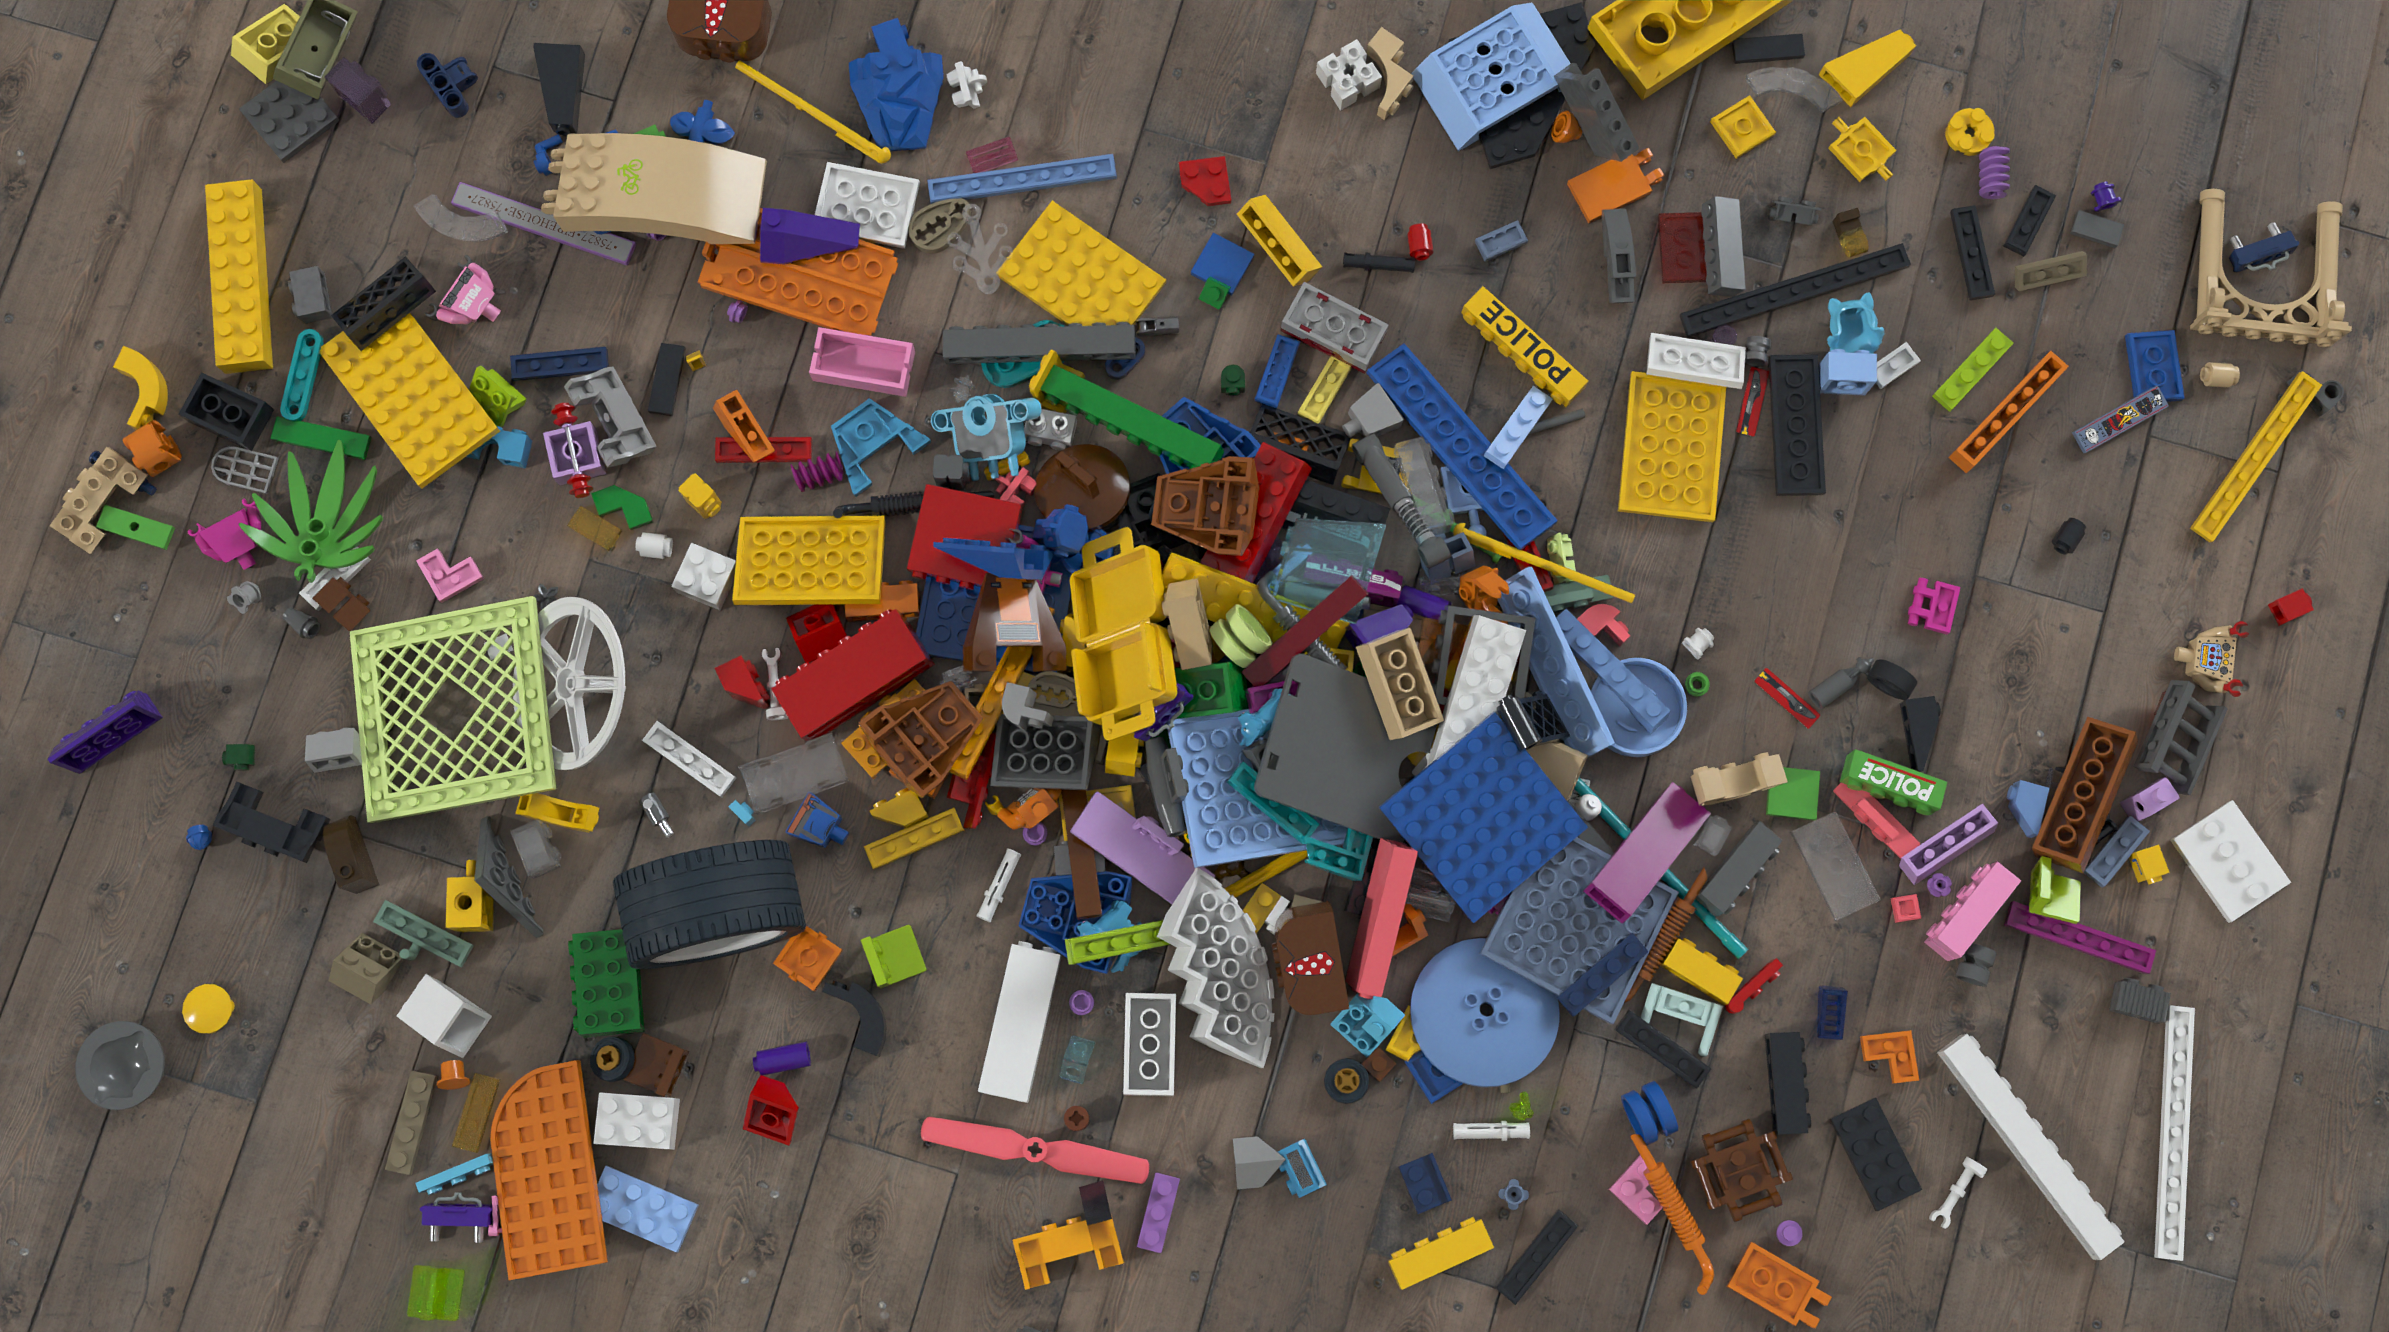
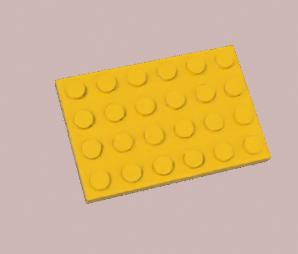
[996,200,1166,326]
[1618,371,1726,522]
[732,516,886,605]

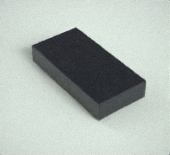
[1079,1181,1112,1226]

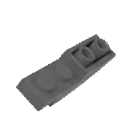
[1602,209,1636,304]

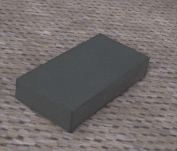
[2070,210,2124,248]

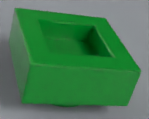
[1198,276,1231,309]

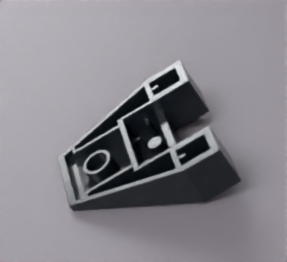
[1118,473,1207,559]

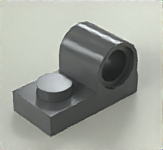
[2286,369,2344,417]

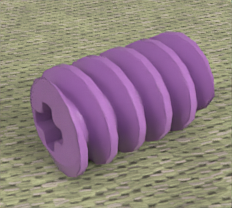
[1979,146,2010,199]

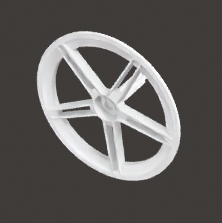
[513,597,626,770]

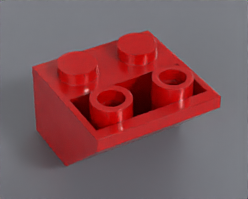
[714,656,770,709]

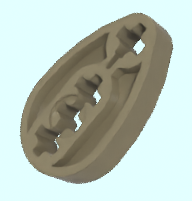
[909,198,971,254]
[1028,671,1083,716]

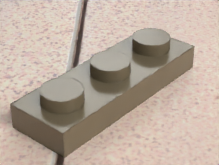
[2015,251,2087,291]

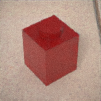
[2268,588,2314,626]

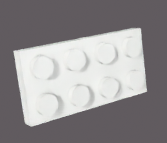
[1646,333,1746,389]

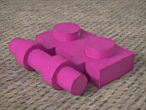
[1908,578,1961,635]

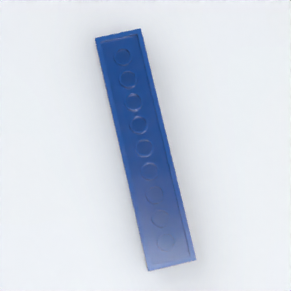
[1367,343,1558,550]

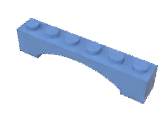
[1556,609,1671,734]

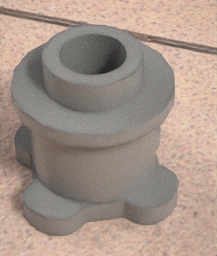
[227,581,261,614]

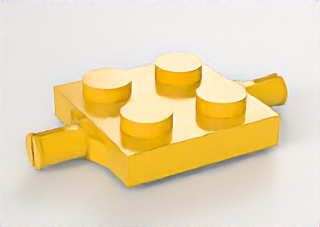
[1828,117,1897,182]

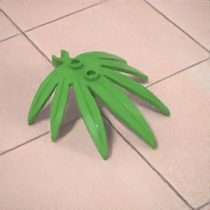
[239,440,383,583]

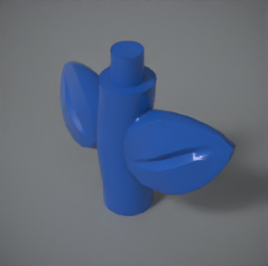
[670,100,735,145]

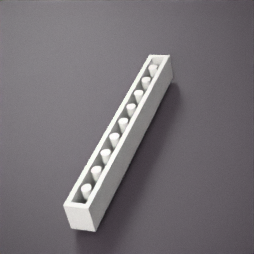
[1937,1034,2124,1260]

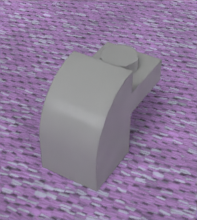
[1002,682,1054,731]

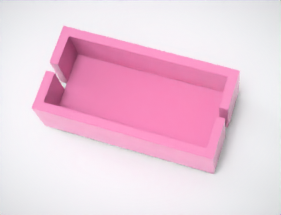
[809,327,915,397]
[1924,861,2021,961]

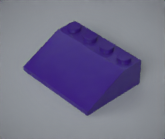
[48,690,163,774]

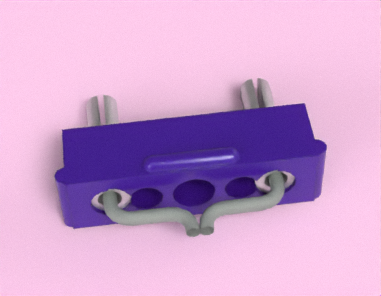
[1133,683,1193,741]
[420,1192,493,1243]

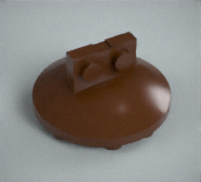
[1034,444,1131,532]

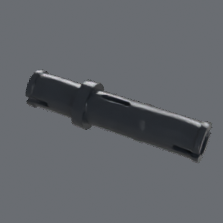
[1343,252,1415,273]

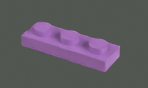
[1137,1173,1180,1253]

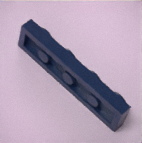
[510,347,609,381]
[1557,933,1649,1016]

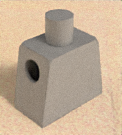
[1342,383,1404,438]

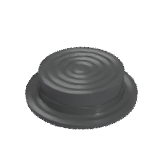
[75,1021,165,1110]

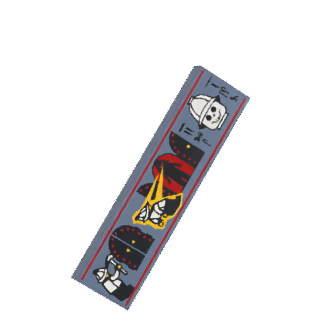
[2072,385,2169,453]

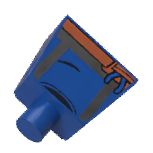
[786,792,849,848]

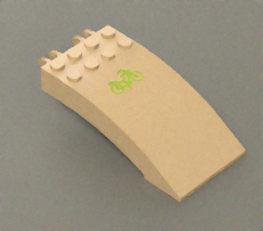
[541,133,767,244]

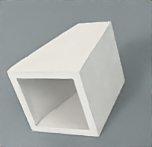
[397,974,492,1058]

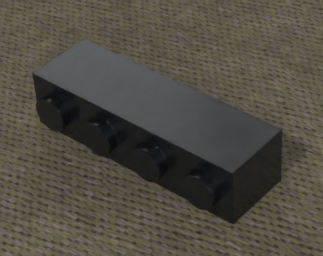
[1765,1032,1811,1135]

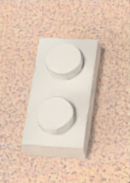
[1876,342,1921,389]

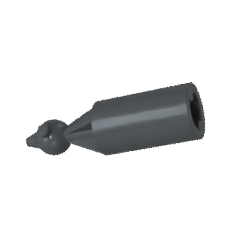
[1808,657,1874,710]

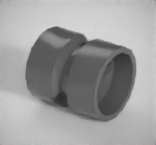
[1955,943,1997,987]

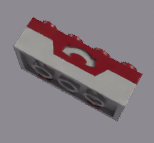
[1281,282,1389,374]

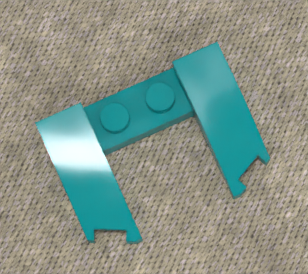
[1301,828,1373,881]

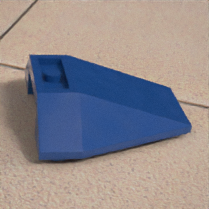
[933,538,1054,580]
[1018,871,1132,974]

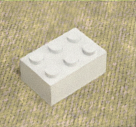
[593,1093,680,1150]

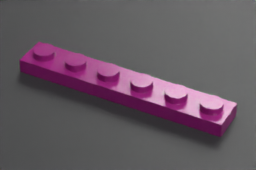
[2004,901,2156,974]

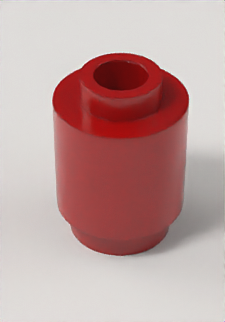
[1407,223,1434,261]

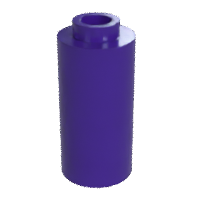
[1397,585,1451,623]
[753,1041,811,1075]

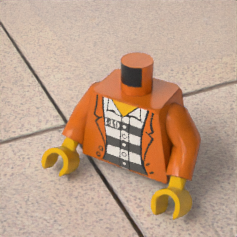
[985,788,1062,830]

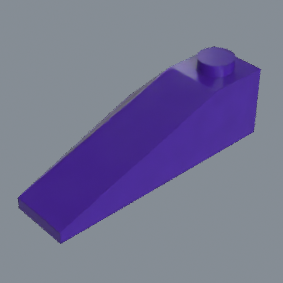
[760,208,860,265]

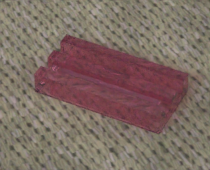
[966,136,1018,173]

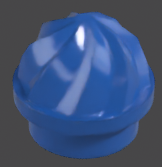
[186,825,212,850]

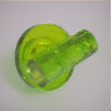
[1509,1092,1534,1120]

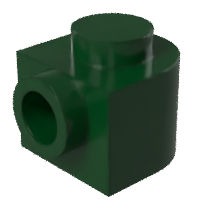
[1221,364,1245,396]
[222,744,255,771]

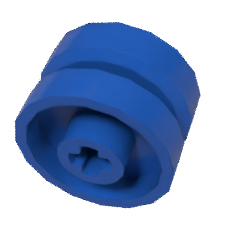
[1621,1081,1678,1145]

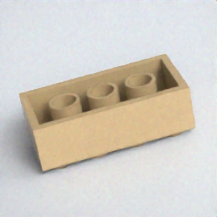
[1356,628,1444,740]

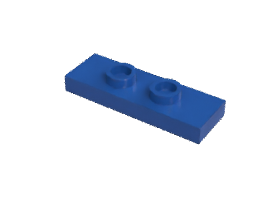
[1255,334,1300,408]

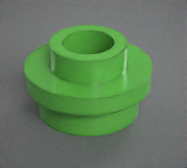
[1685,672,1710,697]

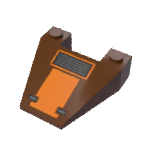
[963,573,1066,672]

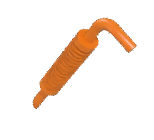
[1630,1134,1714,1295]

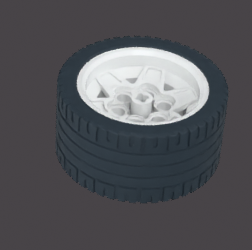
[613,840,806,969]

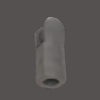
[1136,317,1179,337]

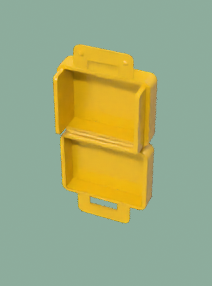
[1070,527,1177,741]

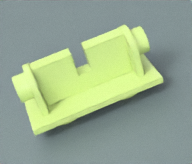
[1547,533,1576,585]

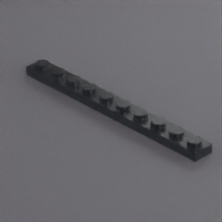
[1679,243,1911,338]

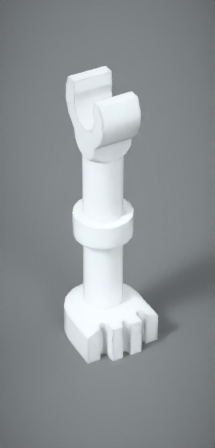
[762,648,788,720]
[1929,1157,1987,1229]

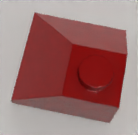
[743,1075,799,1146]

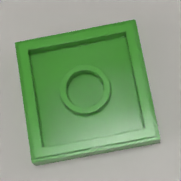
[1766,767,1820,821]

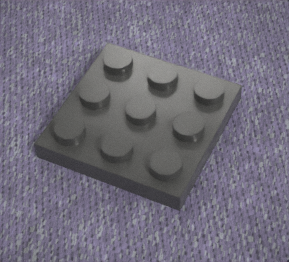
[239,80,340,163]

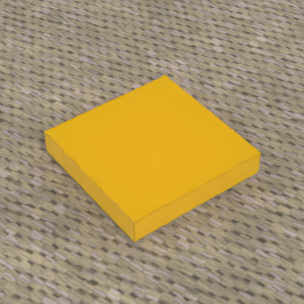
[1710,95,1776,159]

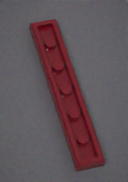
[1242,575,1368,687]

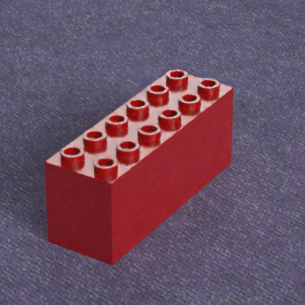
[771,609,935,743]

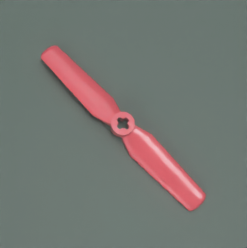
[921,1117,1149,1184]

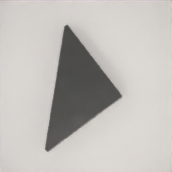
[474,816,544,938]

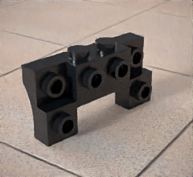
[212,781,331,863]

